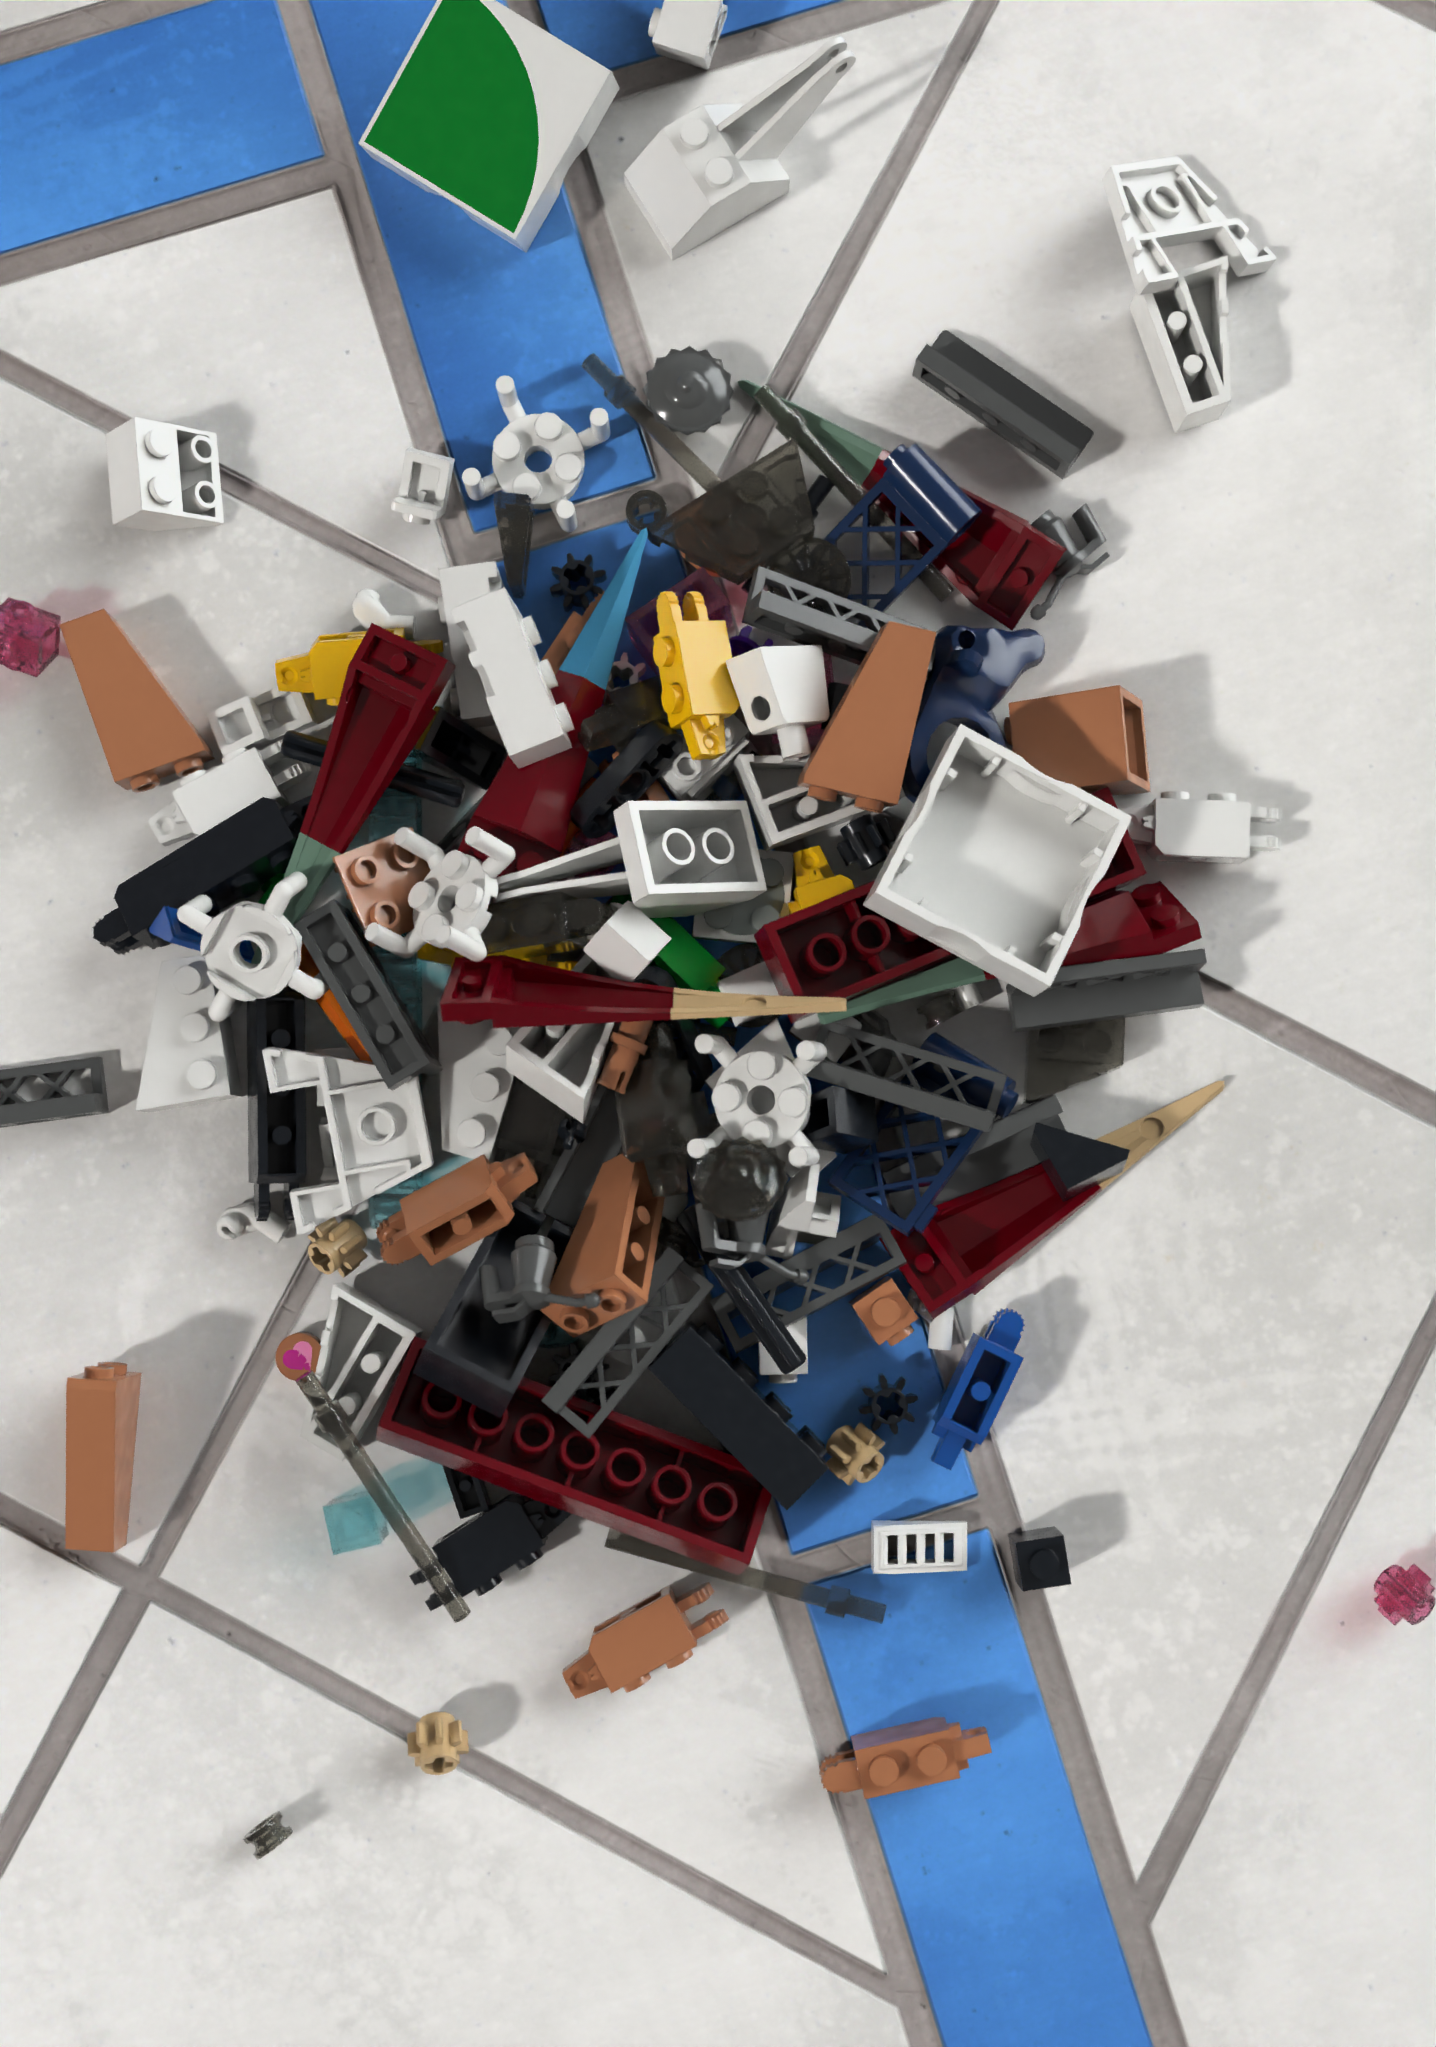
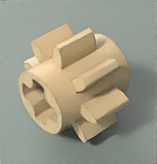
[308,1217,367,1278]
[826,1423,885,1486]
[407,1712,469,1775]

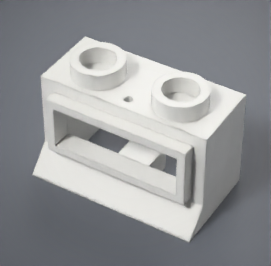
[658,714,757,801]

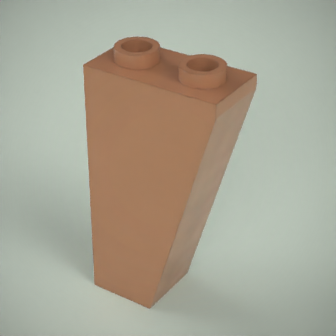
[59,609,215,793]
[797,621,936,813]
[541,1145,669,1338]
[65,1362,142,1553]

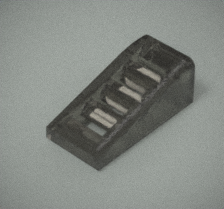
[493,492,535,599]

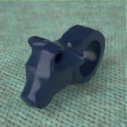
[902,625,1045,804]

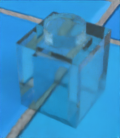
[323,1488,389,1555]

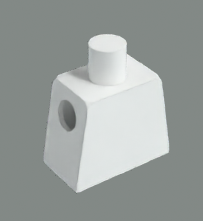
[726,645,830,760]

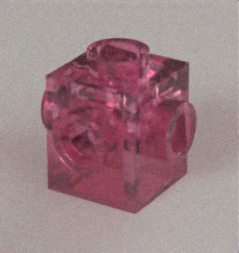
[0,597,61,677]

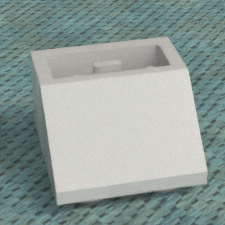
[105,417,224,532]

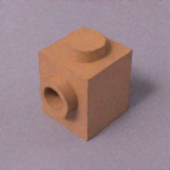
[849,1276,919,1346]

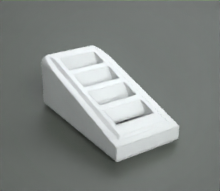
[871,1520,967,1574]

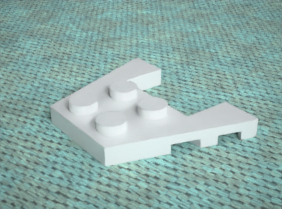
[1102,156,1277,295]
[262,1047,434,1235]

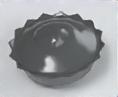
[642,346,734,436]

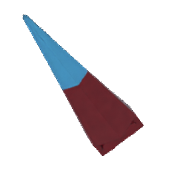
[458,527,648,885]

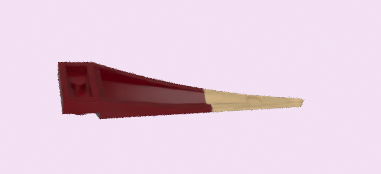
[440,955,847,1028]
[879,1081,1224,1319]

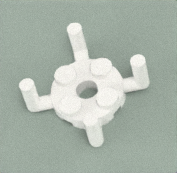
[462,375,610,532]
[365,826,515,962]
[177,872,330,1022]
[687,1034,827,1167]

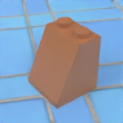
[1004,685,1151,796]

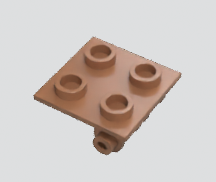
[332,827,431,947]

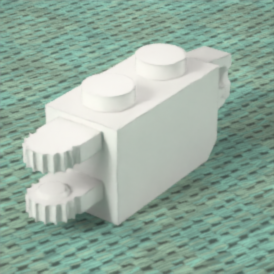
[148,739,313,847]
[1118,791,1283,864]

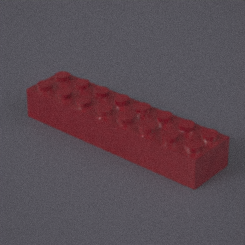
[754,787,1147,1024]
[376,1336,772,1576]

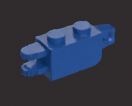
[931,1308,1025,1470]

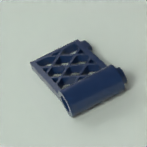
[784,443,982,629]
[828,1032,1019,1237]

